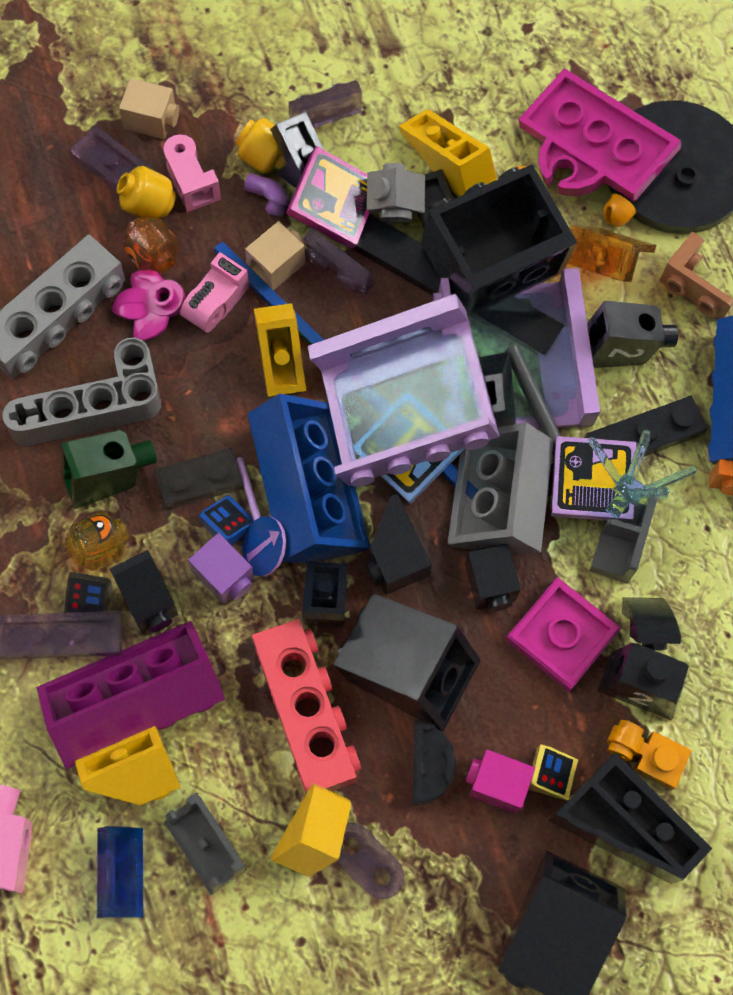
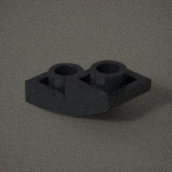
[622,597,681,650]

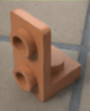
[659,232,733,320]

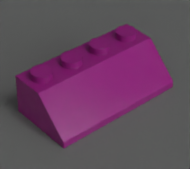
[36,621,226,770]

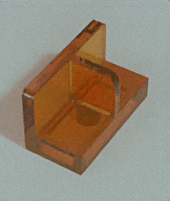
[567,225,656,282]

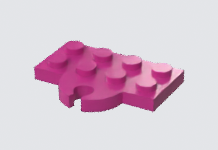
[518,68,681,202]

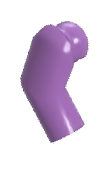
[244,173,290,217]

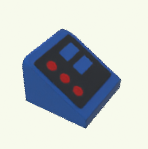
[198,495,254,546]

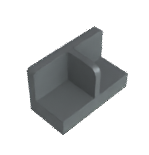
[589,495,658,584]

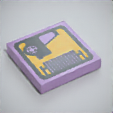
[551,436,637,523]

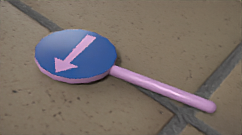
[236,457,286,577]

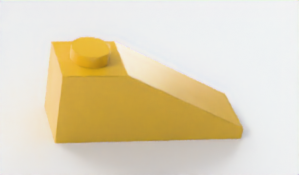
[399,109,497,197]

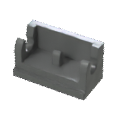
[164,792,247,895]

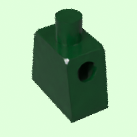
[61,430,157,509]

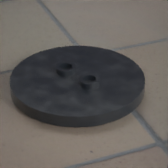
[608,100,733,234]

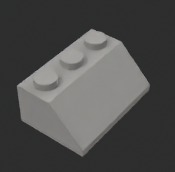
[448,422,554,556]

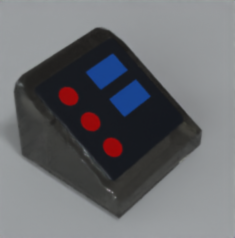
[63,572,113,625]

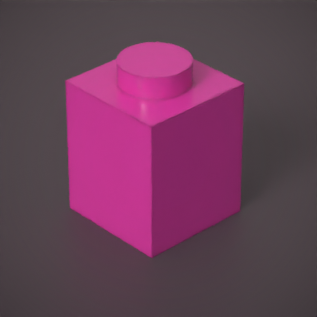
[465,749,535,814]

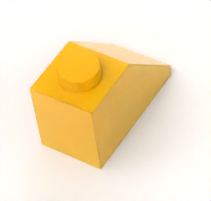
[254,303,306,397]
[75,726,181,805]

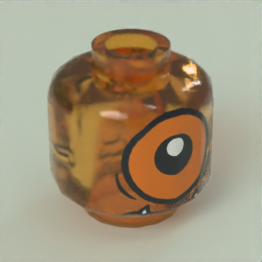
[123,216,180,273]

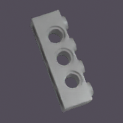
[0,234,126,380]

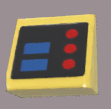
[528,744,578,801]

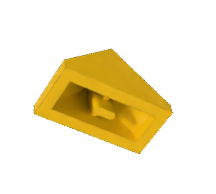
[271,783,351,877]

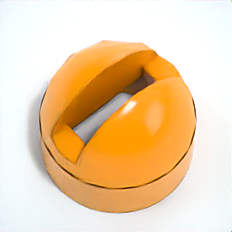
[603,194,636,227]

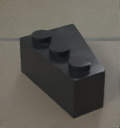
[548,753,713,884]

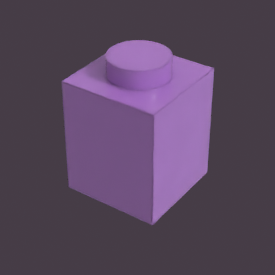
[188,533,254,605]

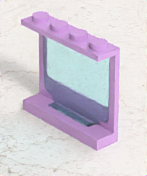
[433,268,600,430]
[307,294,499,487]

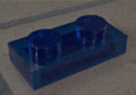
[97,826,143,919]

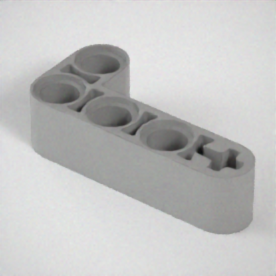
[3,338,161,446]

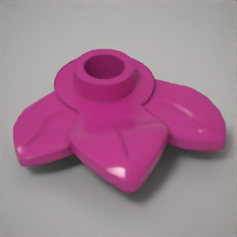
[111,269,185,342]

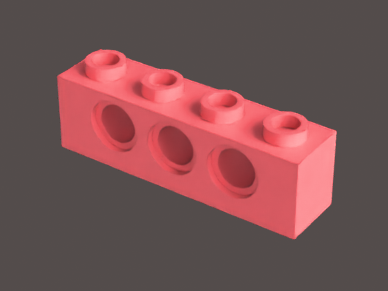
[252,619,361,794]

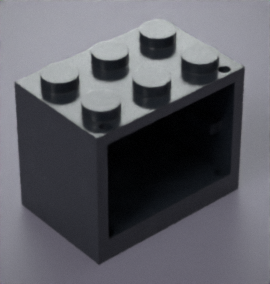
[421,164,578,317]

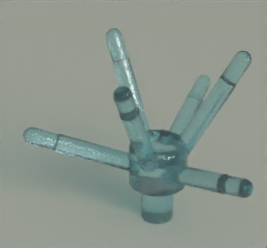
[588,430,697,519]

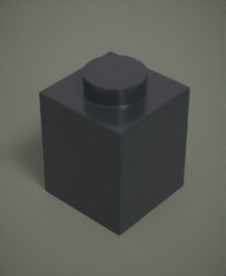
[465,544,521,612]

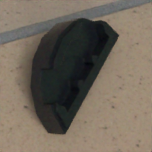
[412,719,456,806]

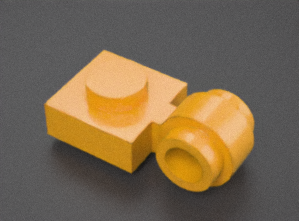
[607,720,692,790]

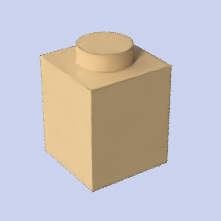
[119,78,179,140]
[245,221,305,291]

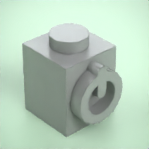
[367,163,425,223]

